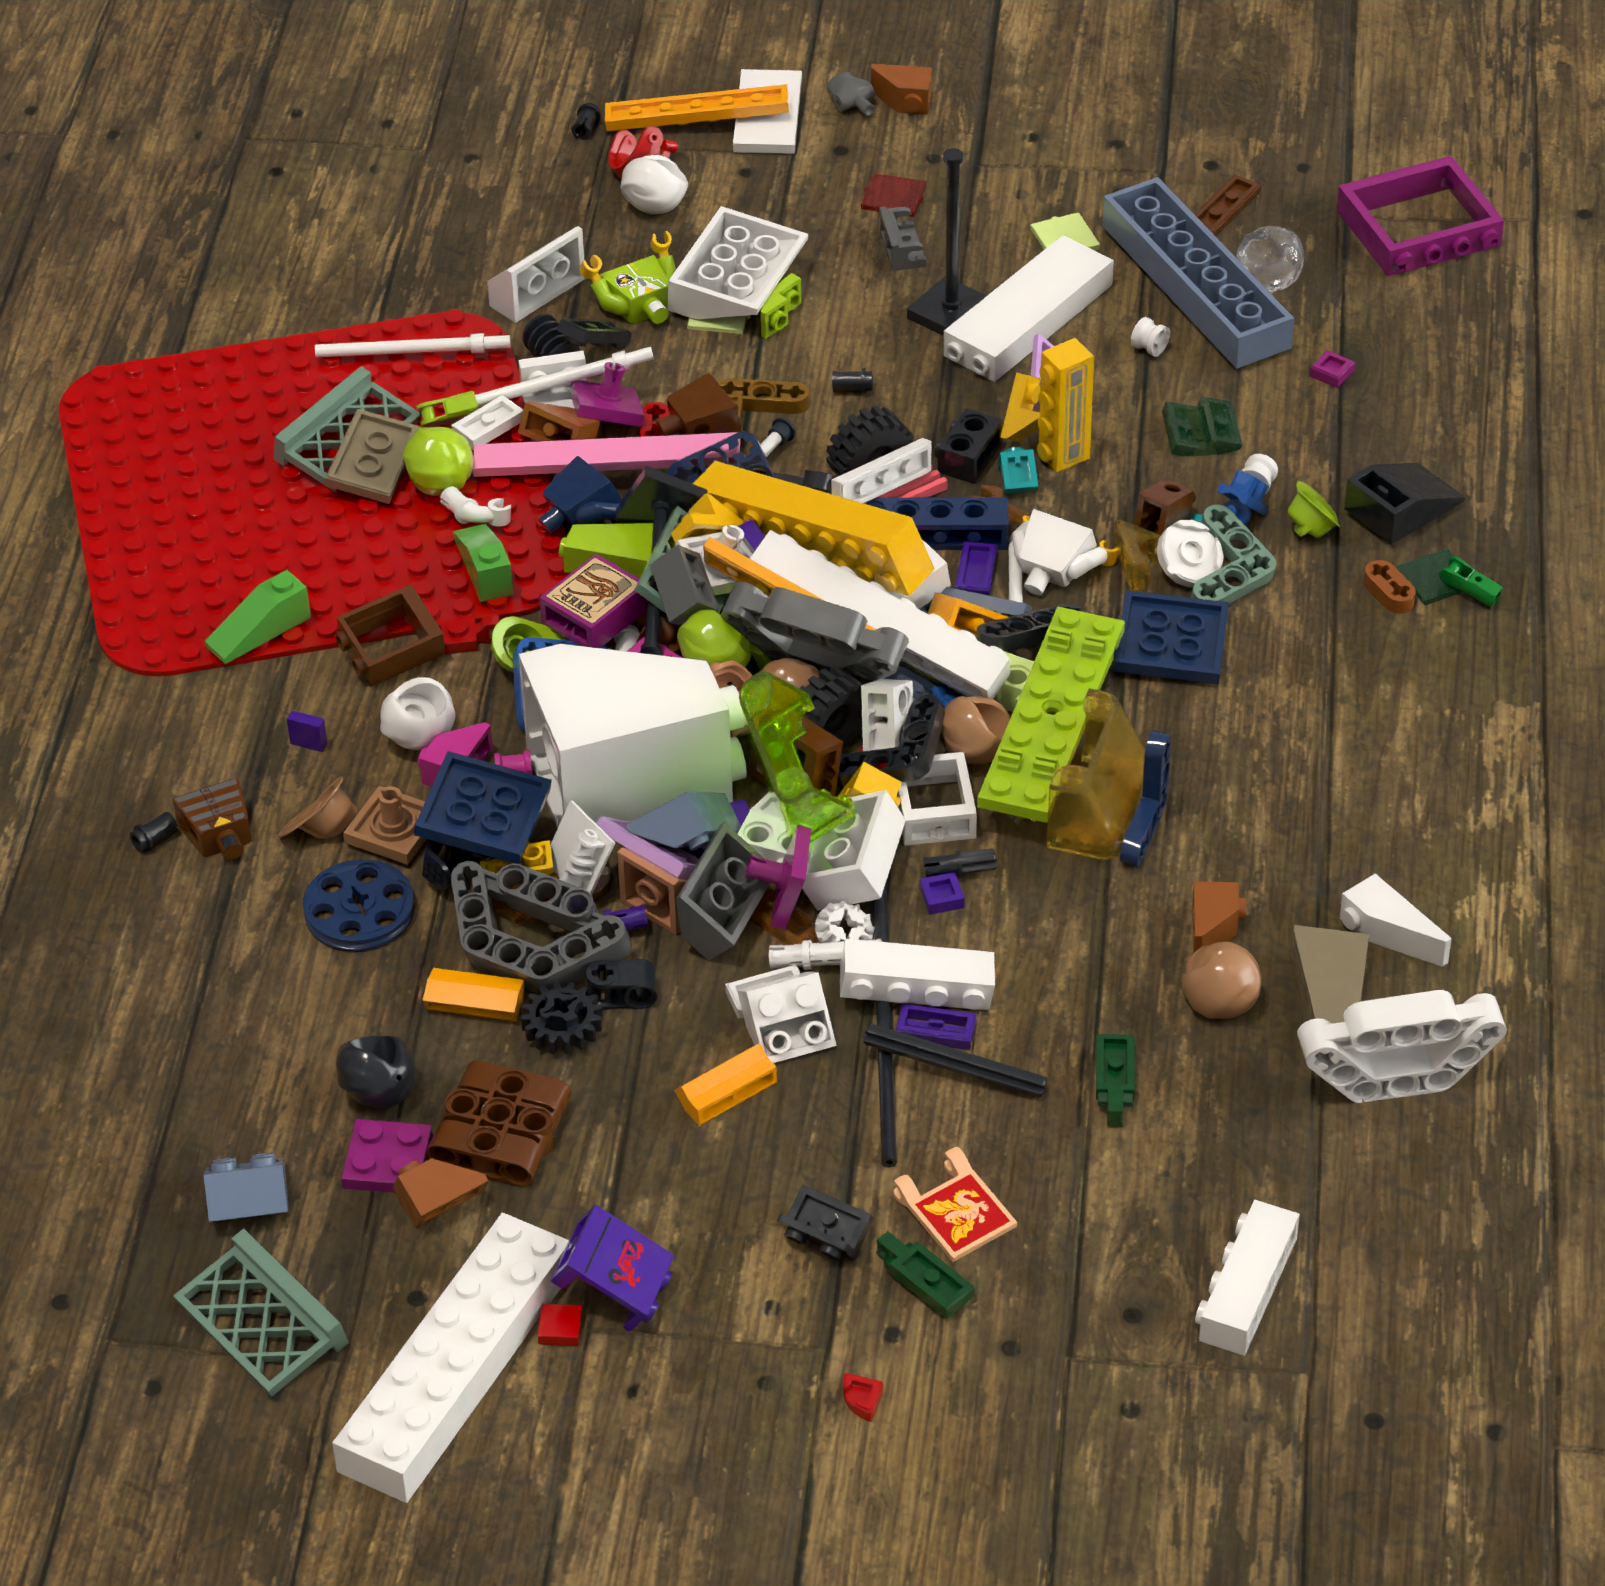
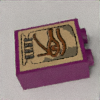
[539,554,648,648]

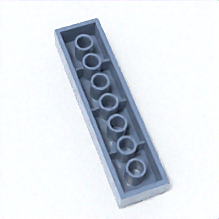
[1102,177,1294,369]

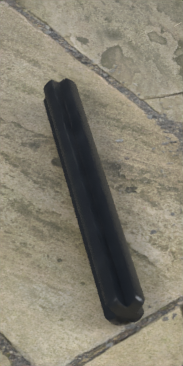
[863,1024,1047,1098]

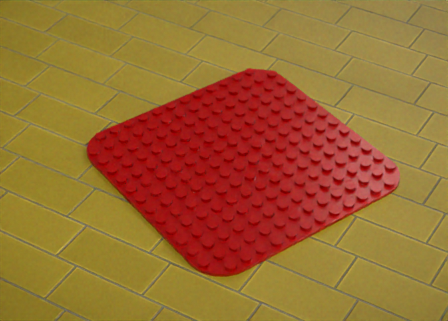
[59,309,570,676]

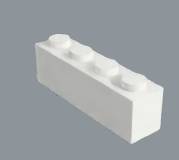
[840,939,995,1011]
[1195,1200,1300,1356]

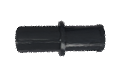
[923,848,997,878]

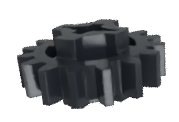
[521,982,603,1054]

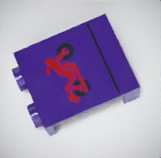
[550,1205,674,1332]

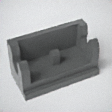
[879,206,927,271]
[650,545,719,625]

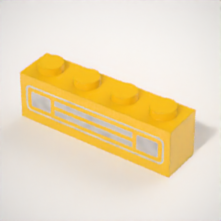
[1037,338,1094,472]

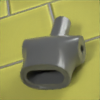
[827,72,875,116]

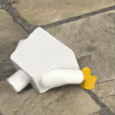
[1012,509,1119,595]

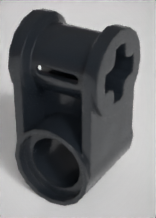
[585,959,658,1010]

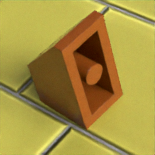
[871,64,932,114]
[518,401,601,442]
[1192,881,1246,953]
[392,1158,489,1228]

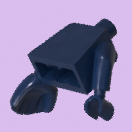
[538,456,628,534]

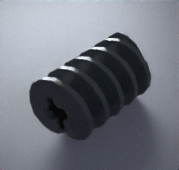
[522,313,586,360]

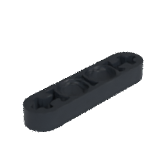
[976,604,1087,652]

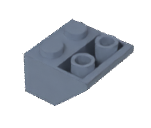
[203,1153,289,1222]

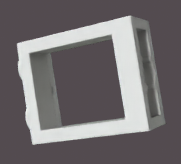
[897,752,977,846]

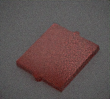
[861,173,926,217]

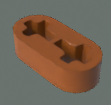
[1364,560,1416,614]

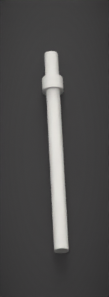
[315,333,511,358]
[475,347,654,408]

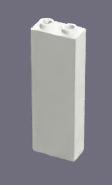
[944,235,1114,382]

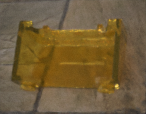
[1047,688,1145,860]

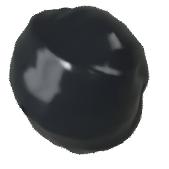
[335,1036,417,1110]

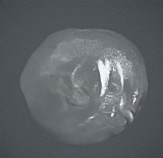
[1236,226,1305,293]

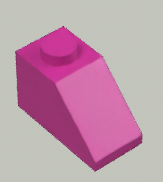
[418,722,493,787]

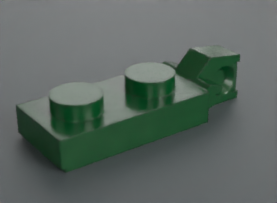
[1096,1034,1135,1127]
[876,1231,975,1319]

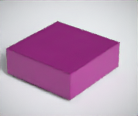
[1309,350,1355,388]

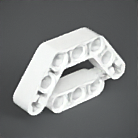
[1297,990,1507,1103]

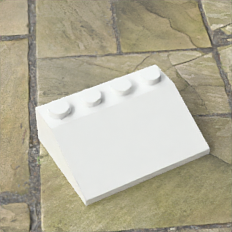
[667,206,808,320]

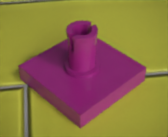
[569,362,644,427]
[745,825,812,930]

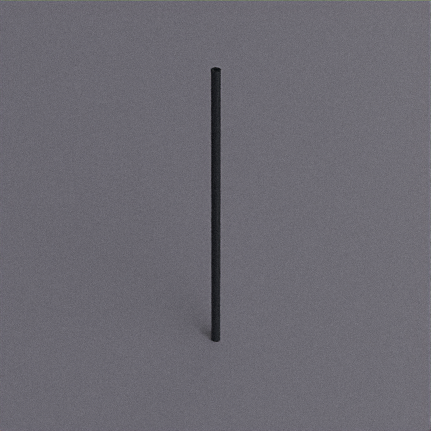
[873,880,897,1168]

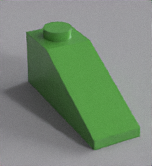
[453,524,513,602]
[205,570,311,664]

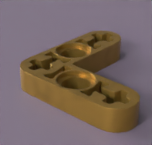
[718,378,810,424]

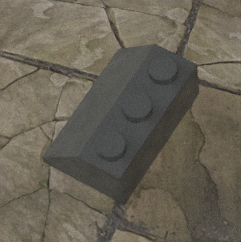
[676,822,770,961]

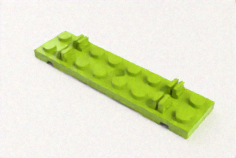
[977,607,1125,823]

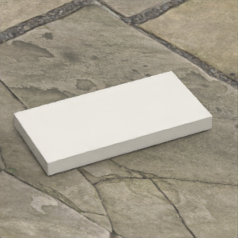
[733,69,802,154]

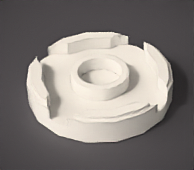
[1156,520,1224,587]

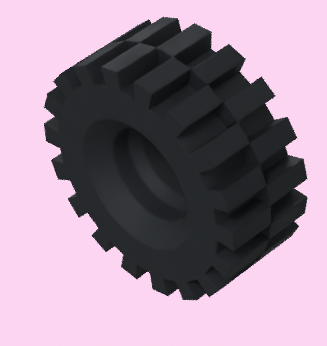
[826,406,914,476]
[790,667,864,754]

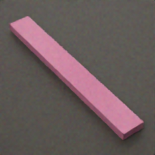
[472,432,741,477]

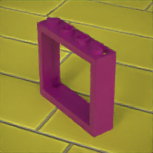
[1336,156,1504,276]

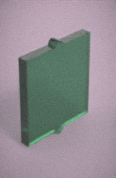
[1396,548,1463,606]

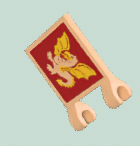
[893,1147,1017,1262]

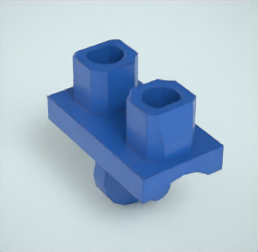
[1217,469,1269,525]

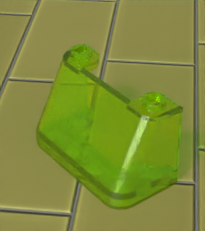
[739,670,857,843]

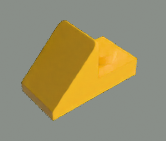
[1001,372,1041,442]
[671,493,744,544]

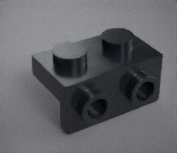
[777,1185,875,1261]

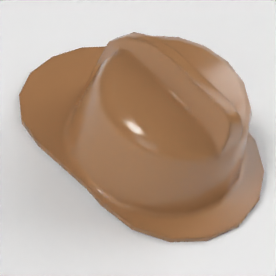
[278,776,358,839]

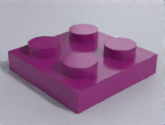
[341,1119,433,1193]

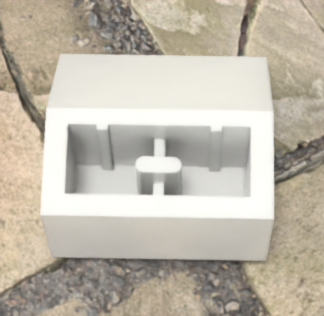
[737,971,837,1063]

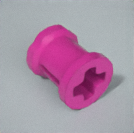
[494,750,532,774]

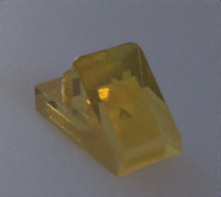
[1114,520,1160,591]

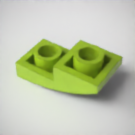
[761,273,802,339]

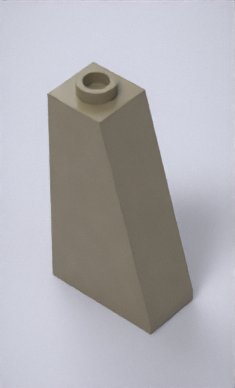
[1291,925,1369,1024]

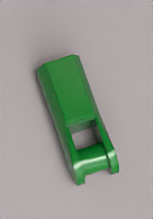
[1439,556,1503,608]

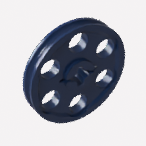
[303,859,415,951]

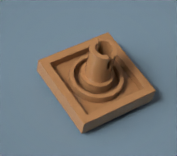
[343,786,427,865]

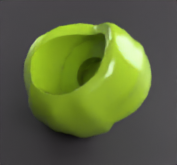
[402,427,474,496]
[677,610,751,667]

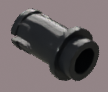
[572,103,601,140]
[832,368,873,394]
[130,812,178,851]

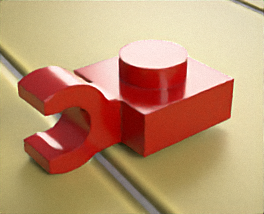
[441,615,499,654]

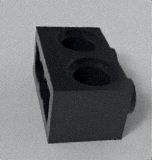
[935,408,1002,484]

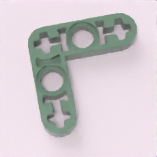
[1190,505,1276,604]

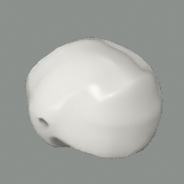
[620,155,688,214]
[380,677,455,751]

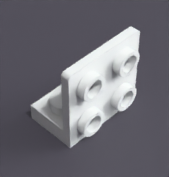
[518,351,587,408]

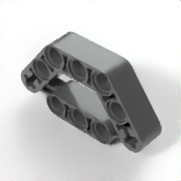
[721,582,909,684]
[451,861,632,994]

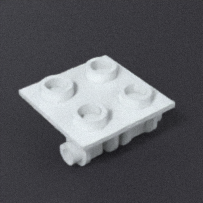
[551,801,615,896]

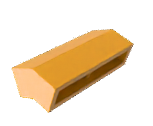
[423,968,524,1022]
[674,1043,777,1126]

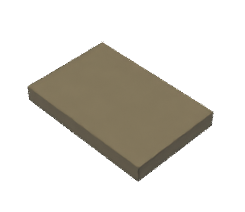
[325,409,421,504]

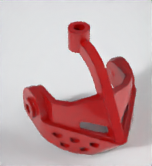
[608,127,678,180]

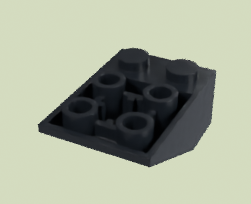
[1344,463,1465,545]

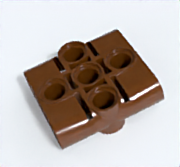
[426,1060,572,1186]

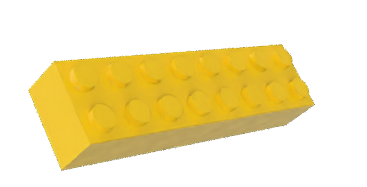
[693,461,935,596]

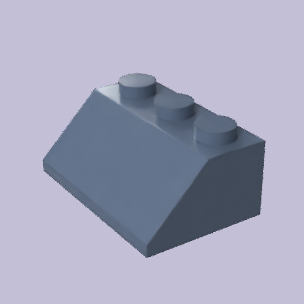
[626,791,741,851]

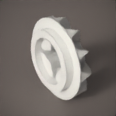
[815,899,875,943]

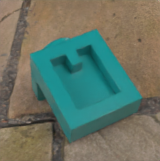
[997,447,1038,494]

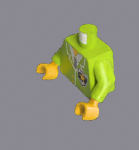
[579,231,676,324]

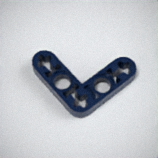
[668,431,776,484]
[1120,730,1171,867]

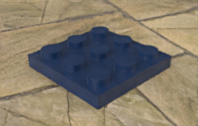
[1114,590,1229,684]
[414,751,552,864]

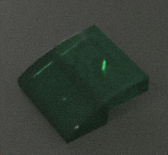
[1162,396,1242,456]

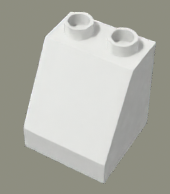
[519,644,747,842]

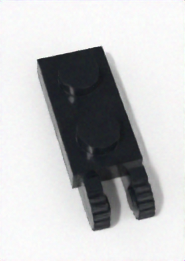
[557,319,632,349]

